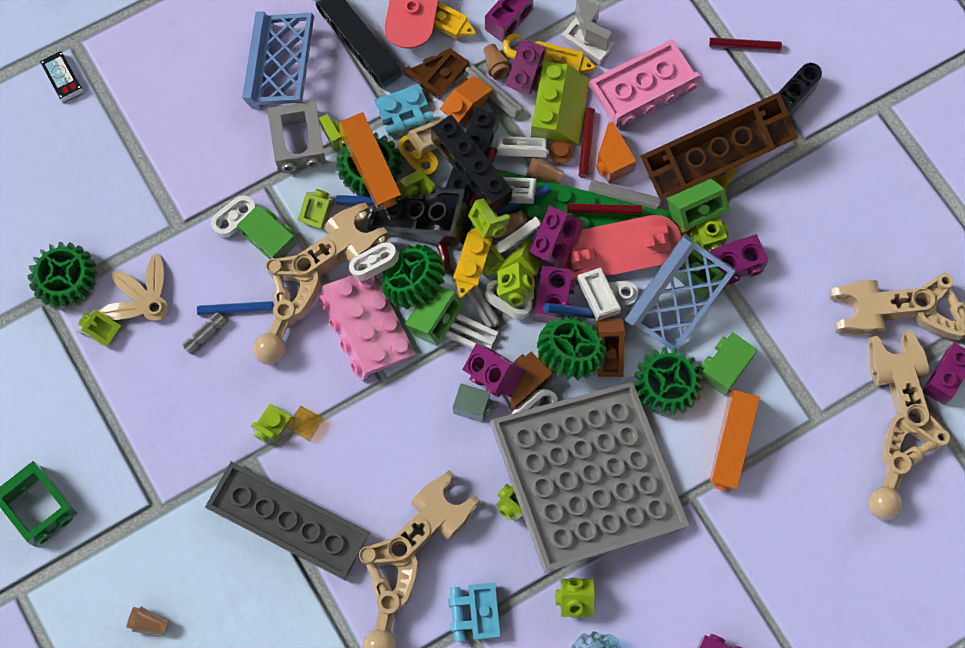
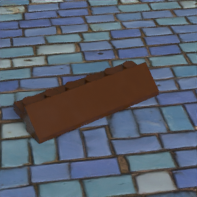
[640,92,798,200]

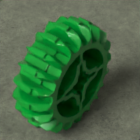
[336,132,403,196]
[27,241,98,309]
[379,244,447,310]
[537,315,607,381]
[634,347,704,416]

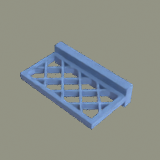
[242,11,314,109]
[625,234,735,351]

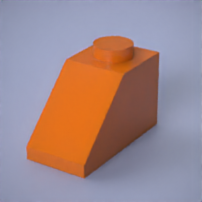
[440,76,493,129]
[596,121,636,183]

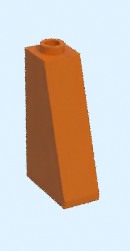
[339,112,401,209]
[709,390,760,492]

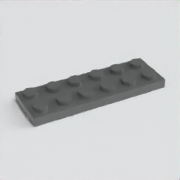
[205,461,370,581]

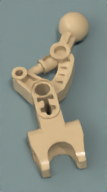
[253,203,390,365]
[829,273,965,340]
[868,329,950,520]
[359,470,480,648]

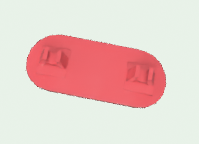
[385,0,438,49]
[562,215,681,279]

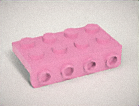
[589,39,701,127]
[318,275,416,381]

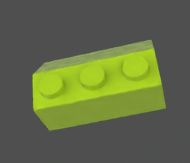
[531,61,590,146]

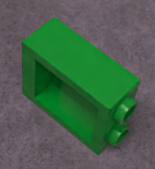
[0,461,77,547]

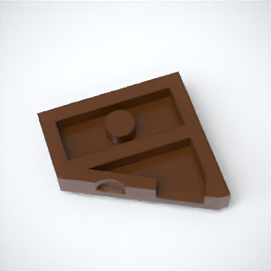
[403,48,470,100]

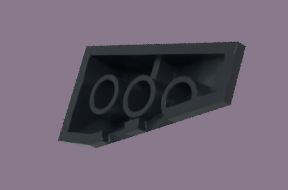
[367,188,472,247]

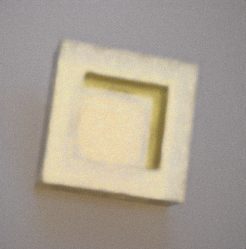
[287,405,323,442]

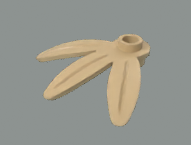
[98,254,168,321]

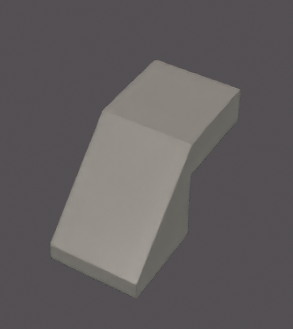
[575,0,612,51]

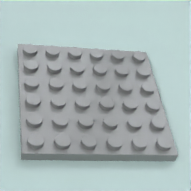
[490,381,689,573]

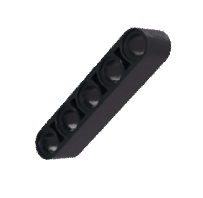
[315,0,403,89]
[779,62,822,118]

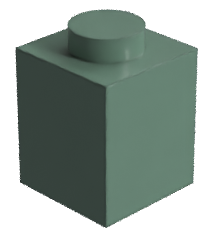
[453,383,494,423]

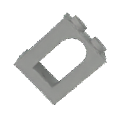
[267,100,326,172]

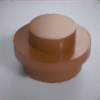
[549,140,573,164]

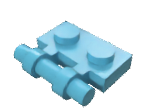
[374,84,434,136]
[448,583,500,642]

